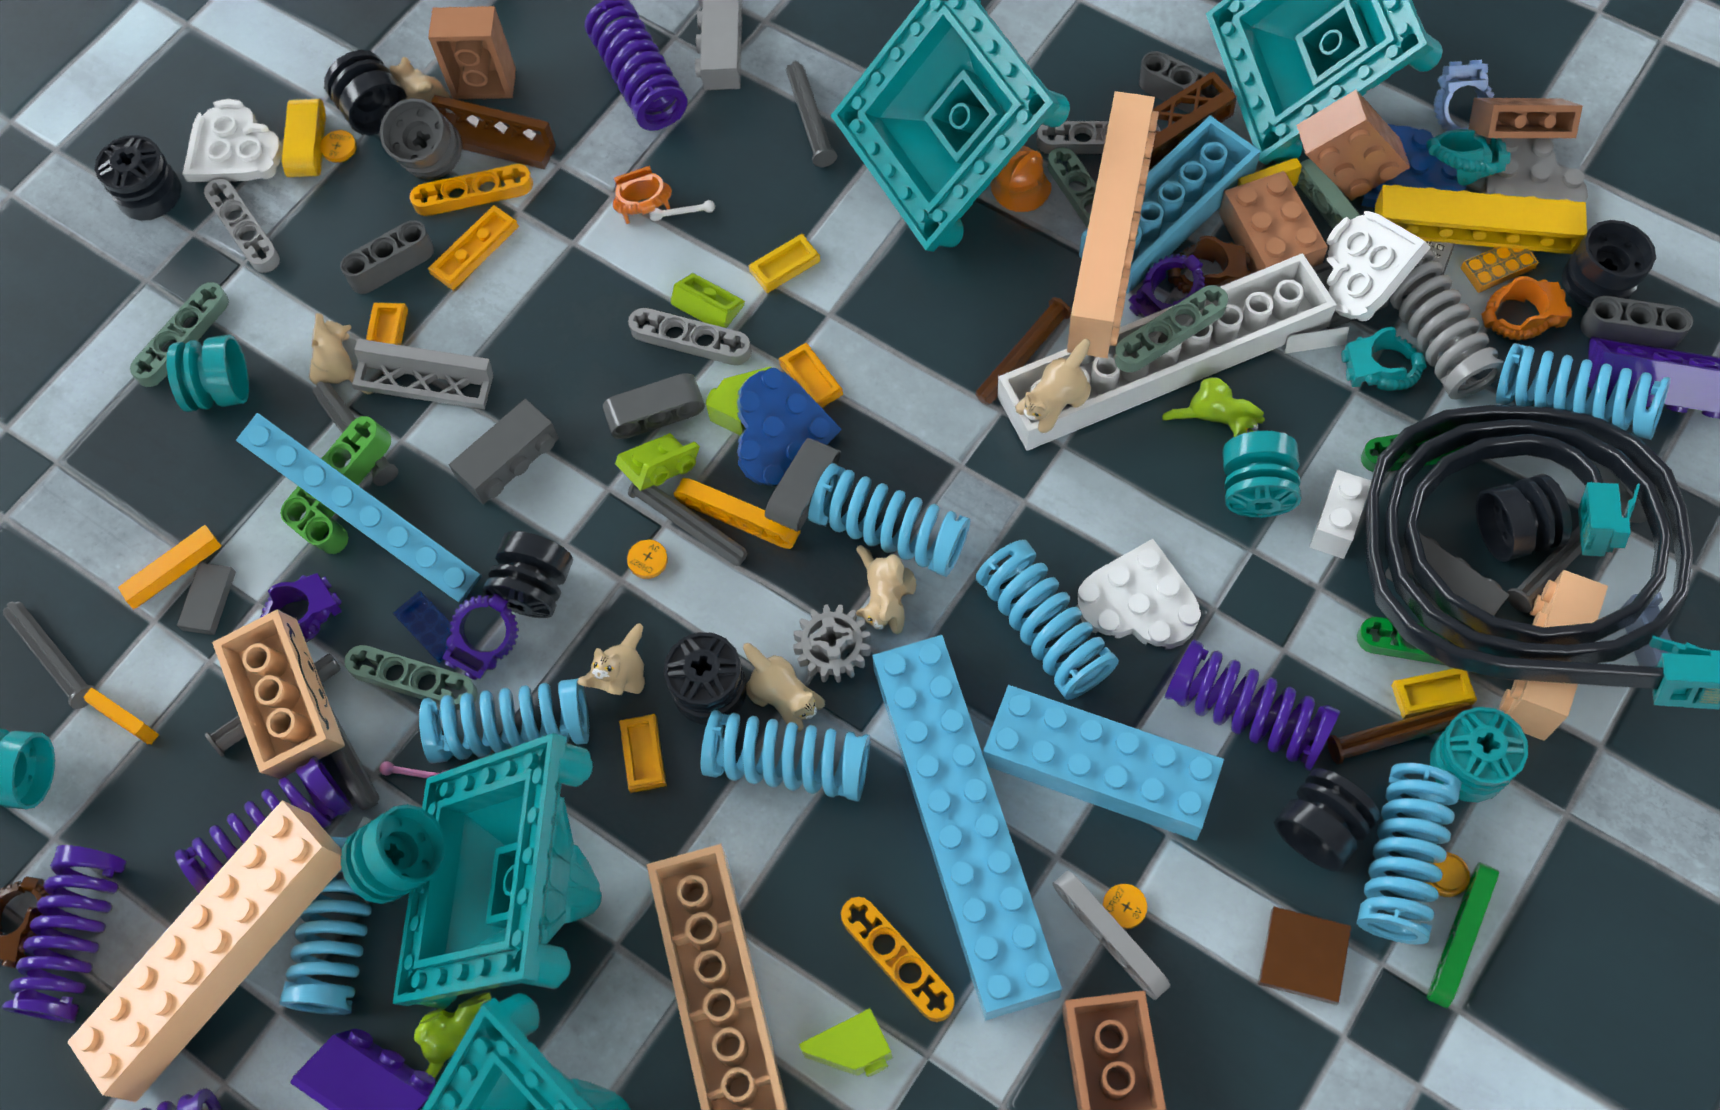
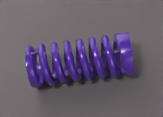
[585,0,688,131]
[1164,639,1340,771]
[175,756,353,893]
[2,845,127,1023]

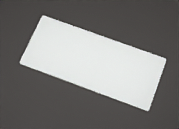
[1285,326,1349,354]

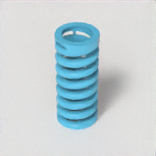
[1496,343,1671,440]
[808,463,971,577]
[976,540,1119,700]
[419,678,589,764]
[701,710,870,802]
[1357,763,1462,945]
[279,837,372,1015]

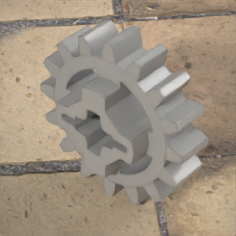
[793,604,871,682]

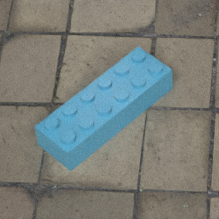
[1079,116,1260,294]
[983,685,1224,840]

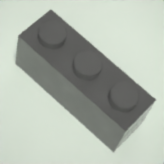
[448,399,559,505]
[1385,533,1509,632]

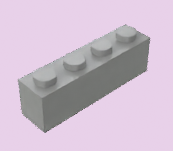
[695,0,743,90]

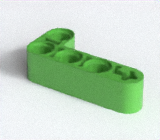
[280,416,391,554]

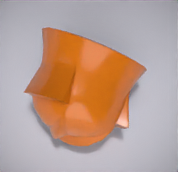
[990,146,1052,212]

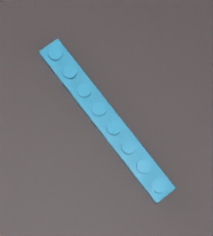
[236,413,482,603]

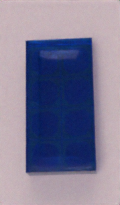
[393,591,452,664]

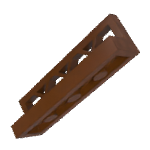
[1147,71,1237,169]
[431,95,556,170]

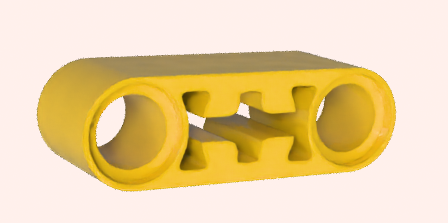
[282,99,326,177]

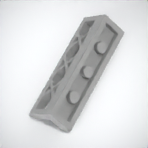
[352,339,494,410]

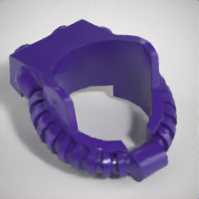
[1128,254,1205,318]
[260,573,342,642]
[442,594,519,680]

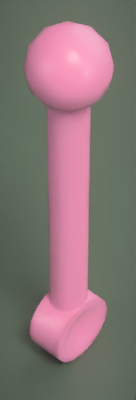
[380,761,448,779]

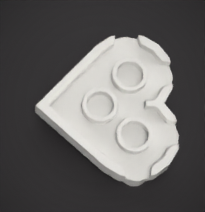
[183,99,283,182]
[1327,211,1431,321]
[1077,539,1201,649]

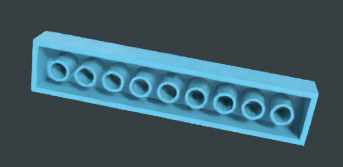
[872,635,1062,1021]

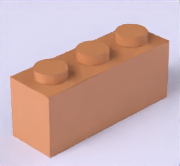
[1468,98,1583,138]

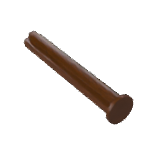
[975,297,1072,405]
[1327,702,1473,764]

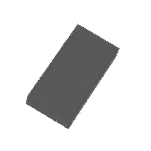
[177,563,236,635]

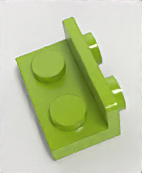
[615,433,700,491]

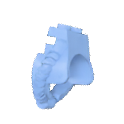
[1434,60,1494,135]

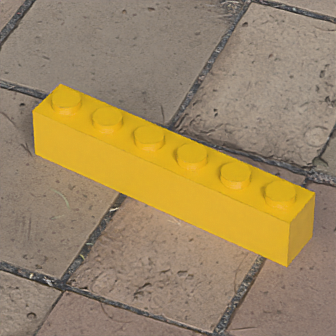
[1375,185,1587,254]

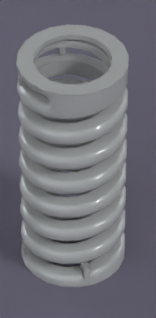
[1390,248,1505,400]

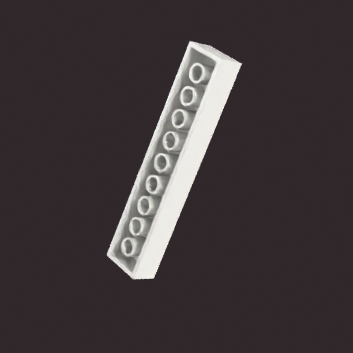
[998,253,1336,451]

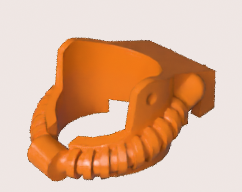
[613,166,672,224]
[1481,276,1572,340]

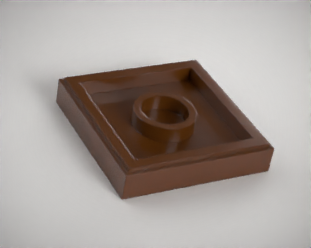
[1258,906,1351,1005]

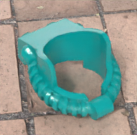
[1426,129,1511,186]
[1341,327,1427,391]

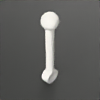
[649,200,715,221]

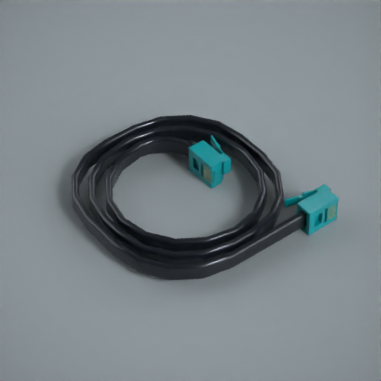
[1366,405,1720,710]

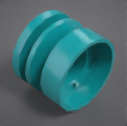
[166,334,249,412]
[1223,431,1302,517]
[1430,707,1528,803]
[0,729,56,810]
[340,804,448,904]

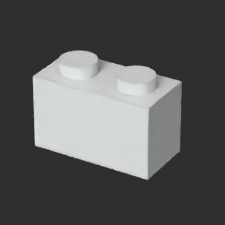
[1309,470,1371,559]

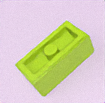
[671,273,745,328]

